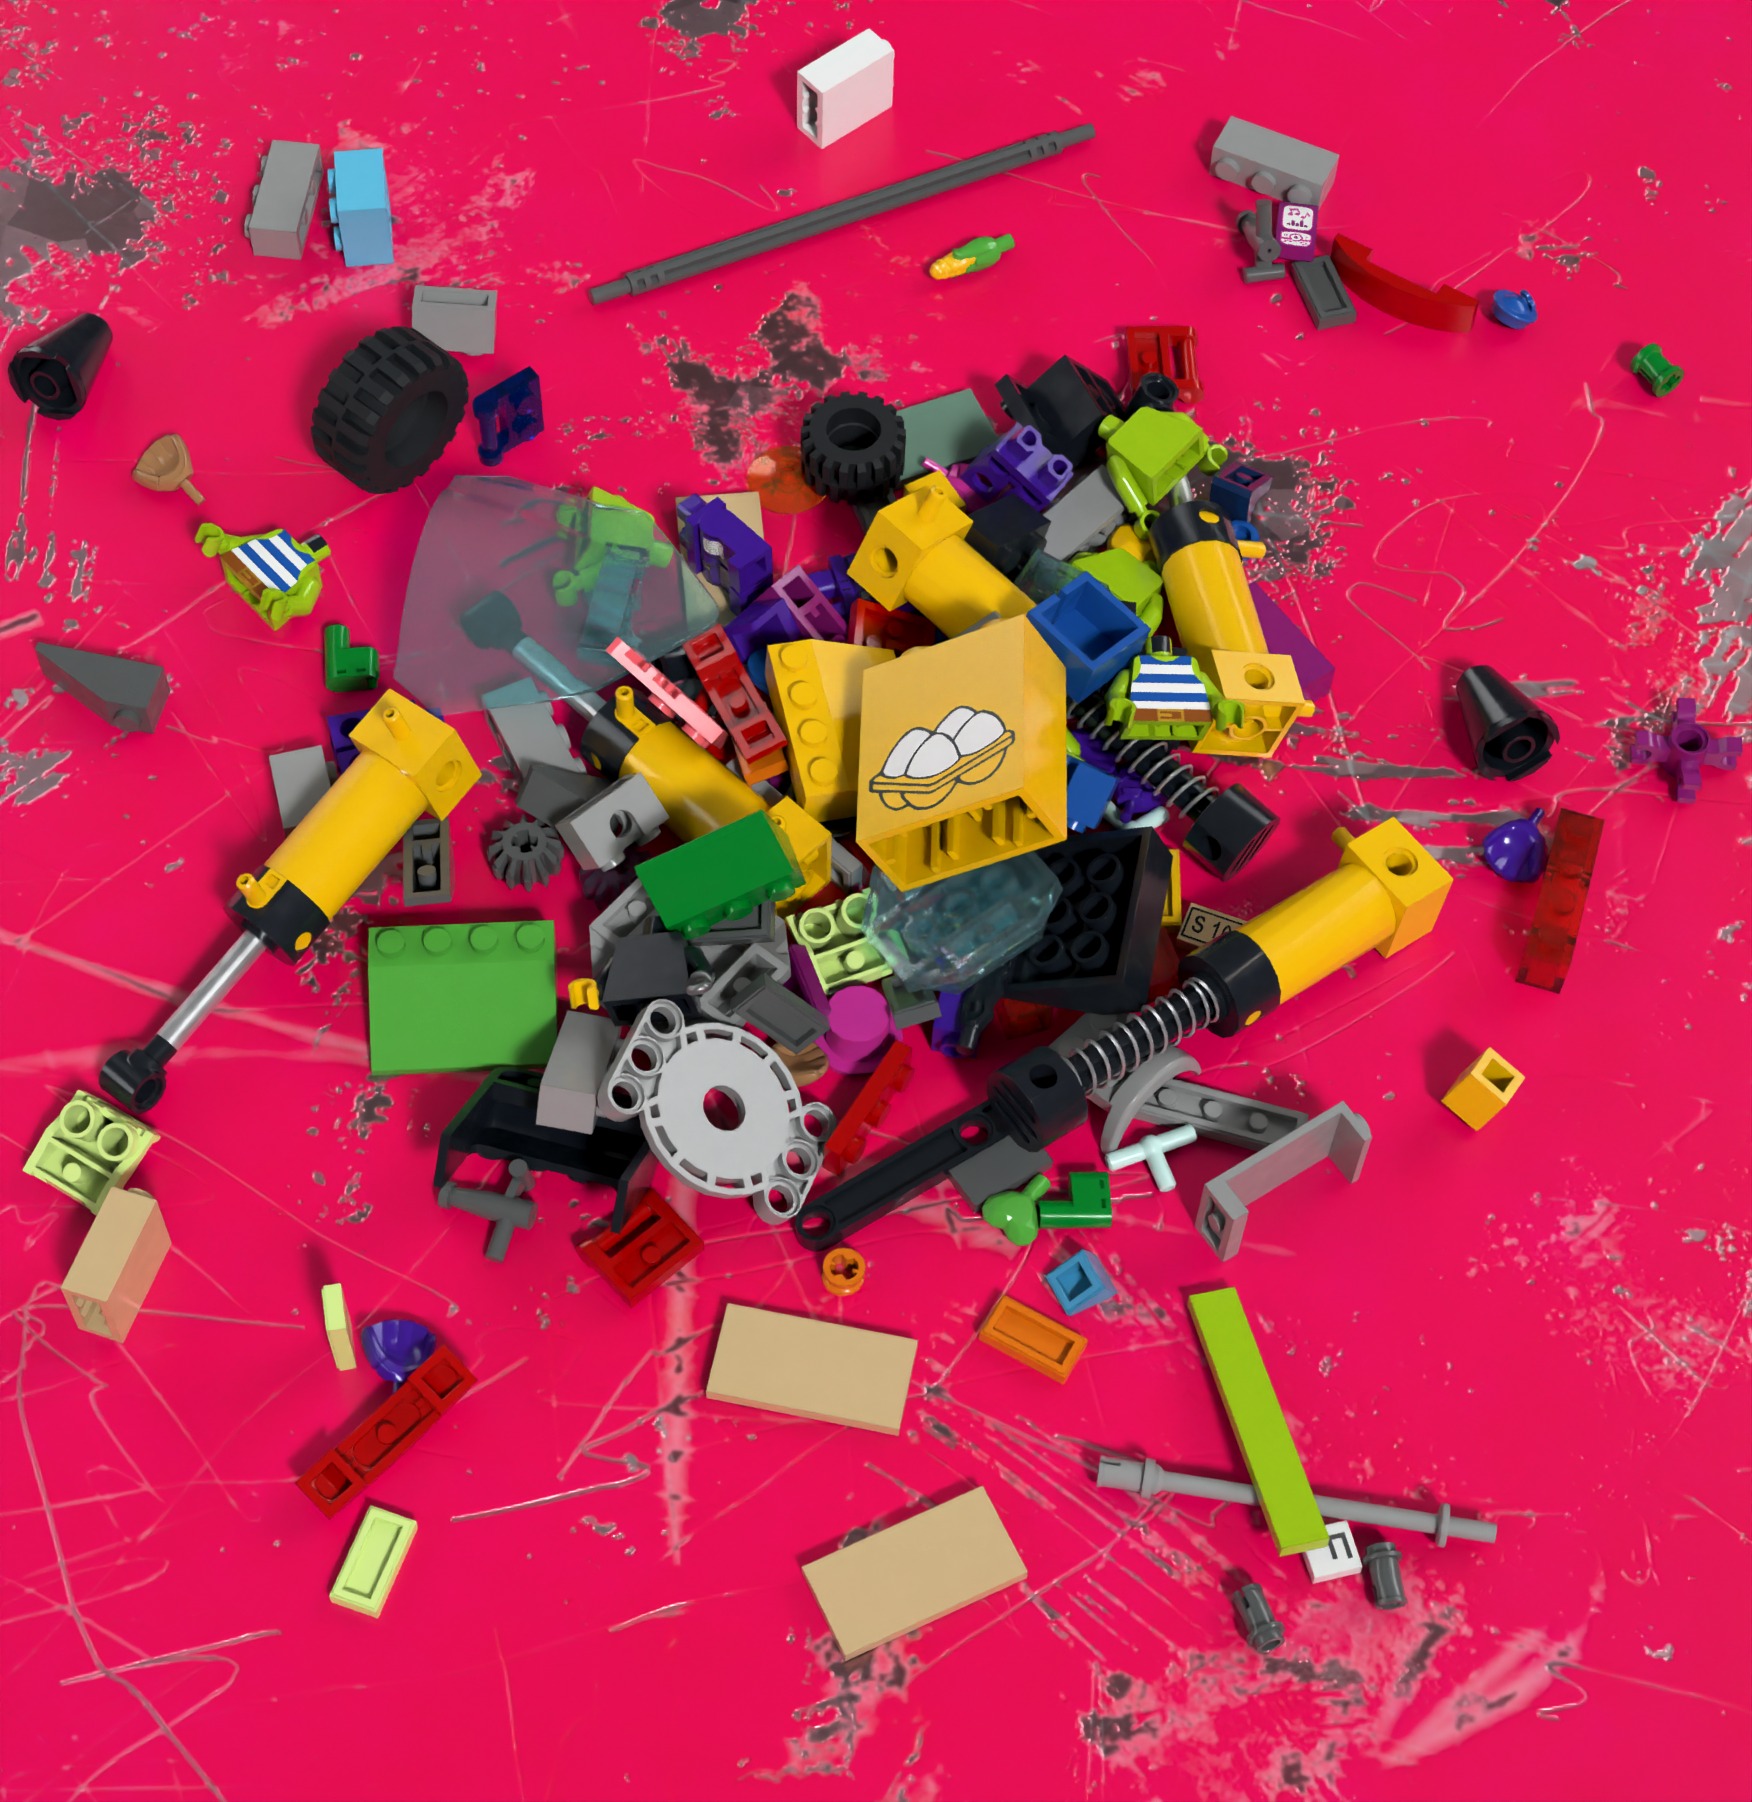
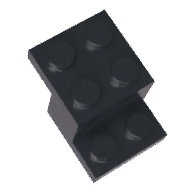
[994,355,1128,469]

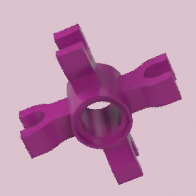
[1629,697,1743,804]

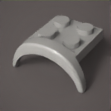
[1048,1012,1202,1155]

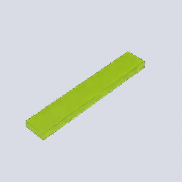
[1187,1287,1330,1557]

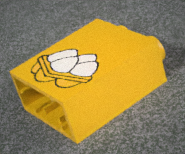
[856,614,1067,892]

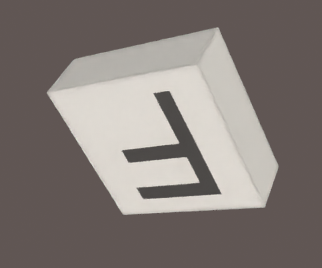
[1302,1520,1363,1584]

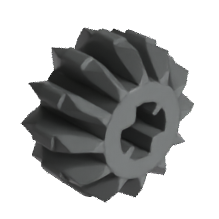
[487,814,565,893]

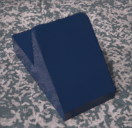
[1209,461,1274,522]

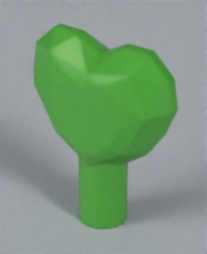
[982,1174,1051,1246]

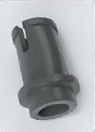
[1362,1542,1408,1610]
[1231,1583,1285,1653]

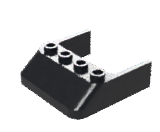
[433,1066,659,1234]

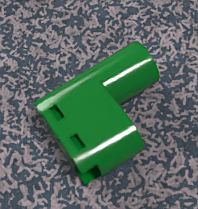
[324,624,380,692]
[1037,1171,1112,1229]

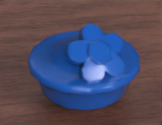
[1492,289,1538,329]

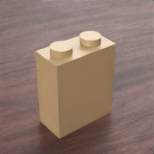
[61,1186,172,1343]

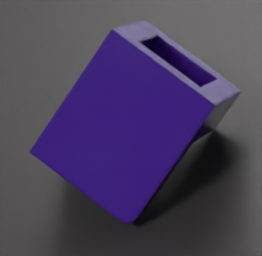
[723,598,802,664]

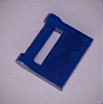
[473,366,544,467]

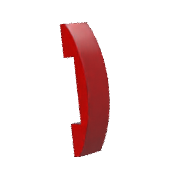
[1330,233,1479,333]
[681,623,788,765]
[295,1344,478,1520]

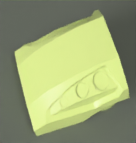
[784,887,906,997]
[22,1089,161,1216]

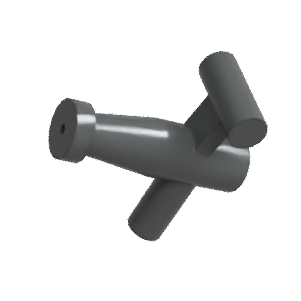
[1235,199,1285,284]
[438,1159,538,1263]

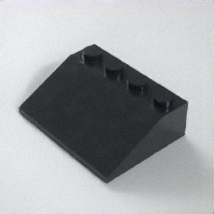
[1001,826,1173,1015]

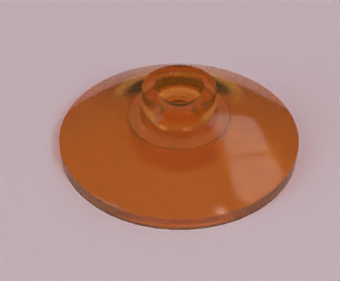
[747,446,827,514]

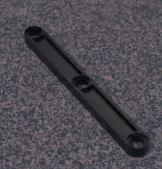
[795,1099,1009,1251]

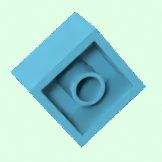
[327,148,394,267]

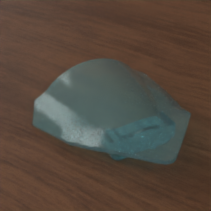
[393,475,719,716]

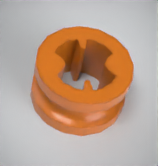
[821,1248,866,1296]

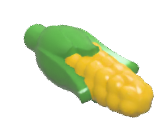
[929,234,1015,280]

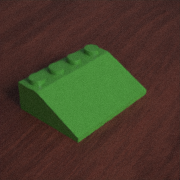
[368,920,558,1076]

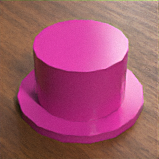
[814,985,903,1077]

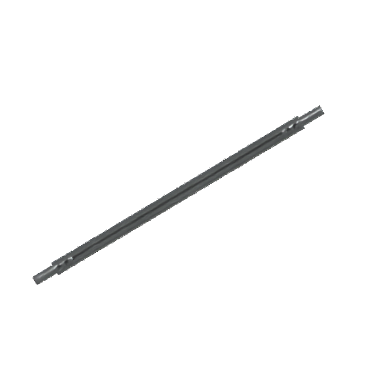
[588,123,1096,305]

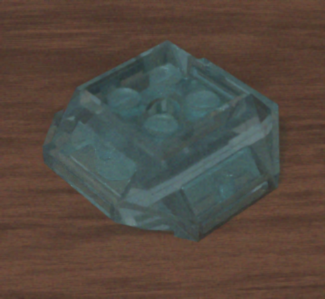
[861,851,1063,995]

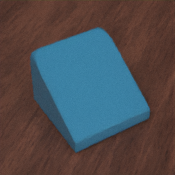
[1045,1249,1118,1316]

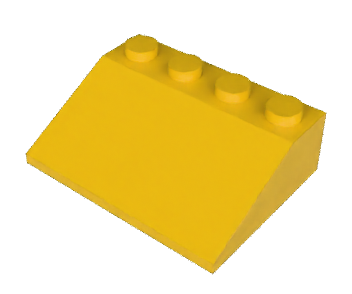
[765,639,896,822]

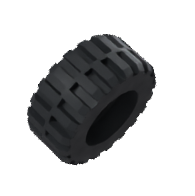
[311,326,469,494]

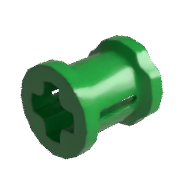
[1630,343,1685,397]

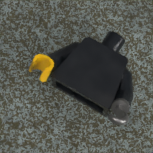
[568,916,716,1027]

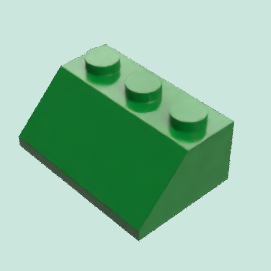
[634,809,806,939]

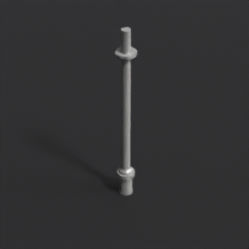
[1096,1455,1497,1547]

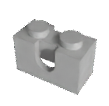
[555,772,670,872]

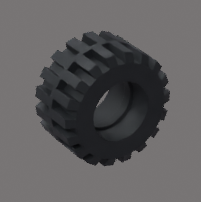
[801,391,906,505]

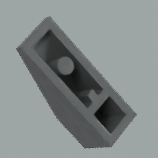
[35,642,170,734]
[403,817,455,907]

